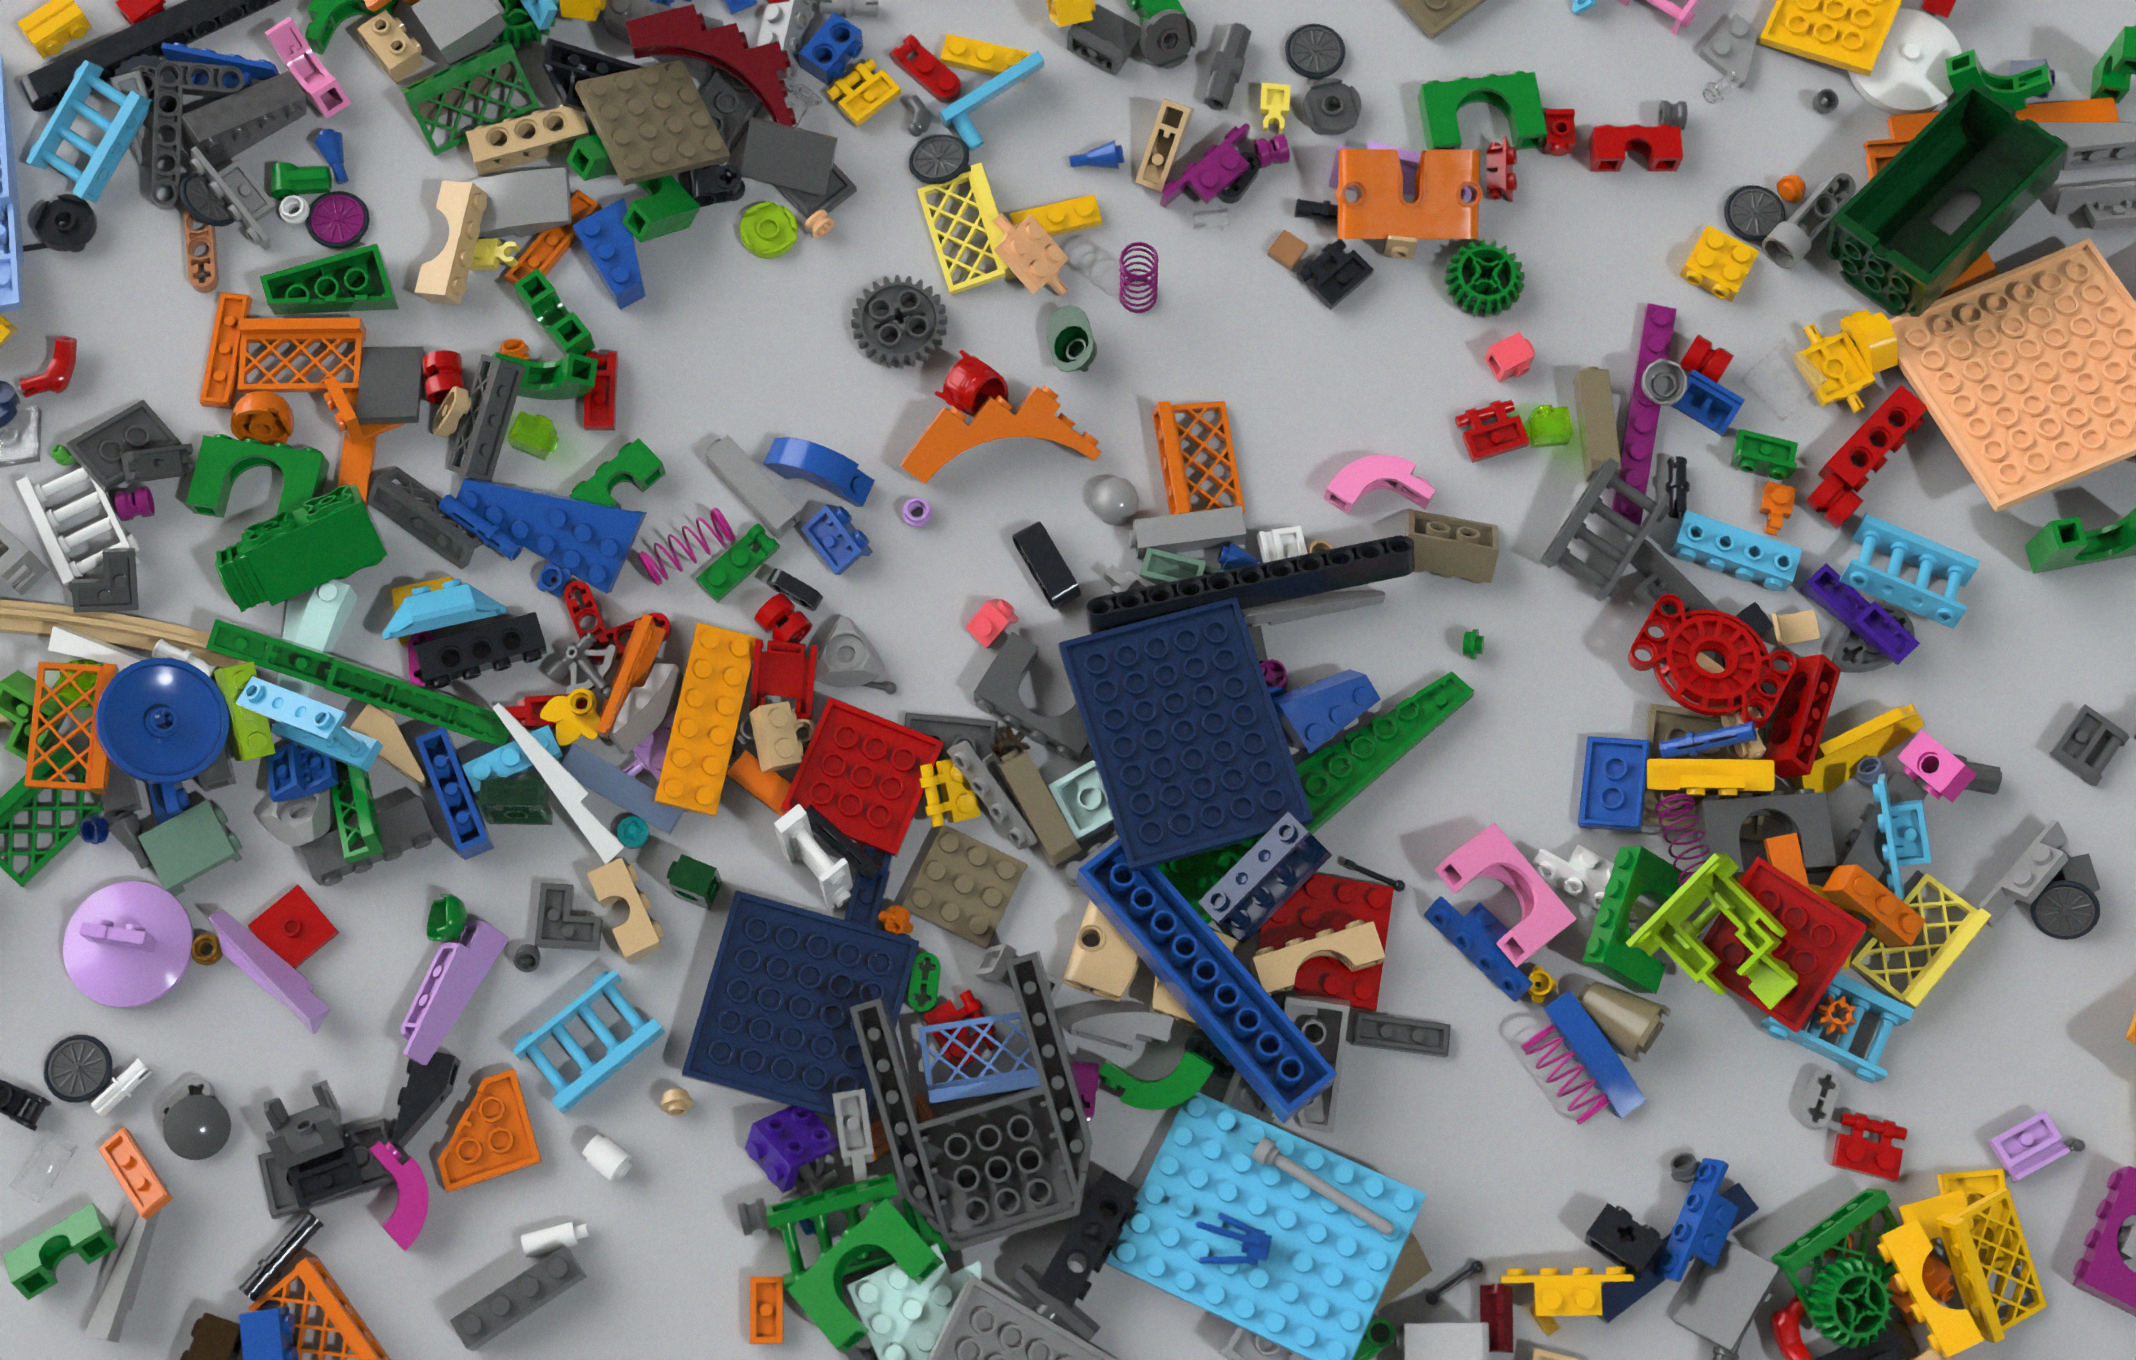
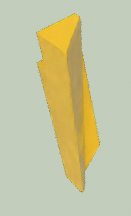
[1790,704,1923,795]

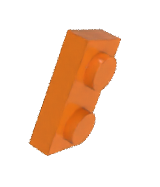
[750,1276,784,1345]

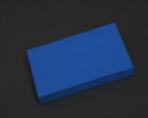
[1578,736,1651,832]

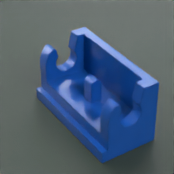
[1671,369,1745,436]

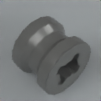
[1658,100,1687,130]
[737,1198,771,1236]

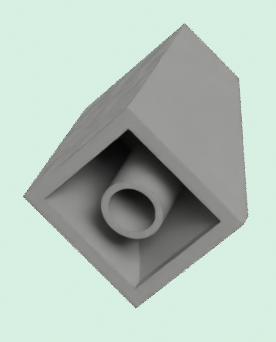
[411,0,507,66]
[1394,1323,1489,1360]

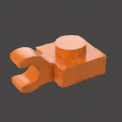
[1759,481,1796,536]

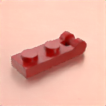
[583,351,618,430]

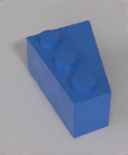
[572,198,646,310]
[1271,669,1381,754]

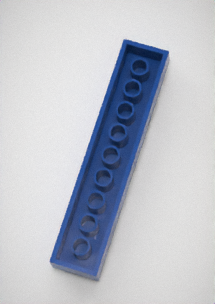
[1076,839,1337,1124]

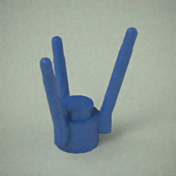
[1196,1213,1272,1266]

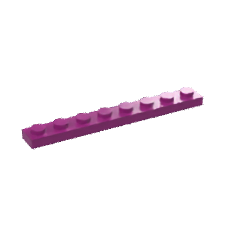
[1609,303,1677,527]

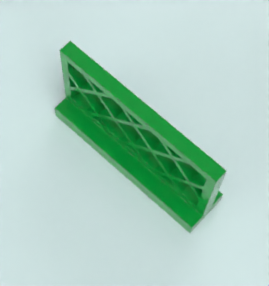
[401,40,540,156]
[0,746,104,887]
[1770,1188,1899,1326]

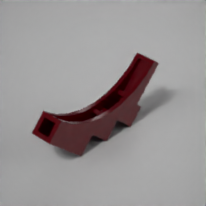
[625,4,796,127]

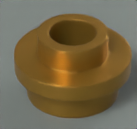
[191,934,223,966]

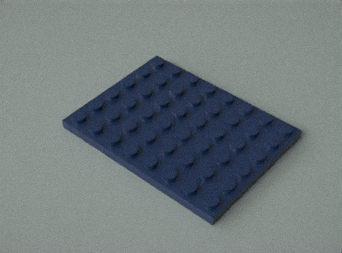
[1058,597,1313,873]

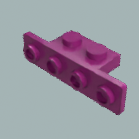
[1160,123,1250,208]

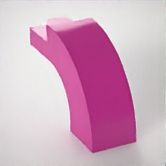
[368,1141,429,1251]

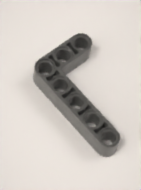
[151,61,245,210]

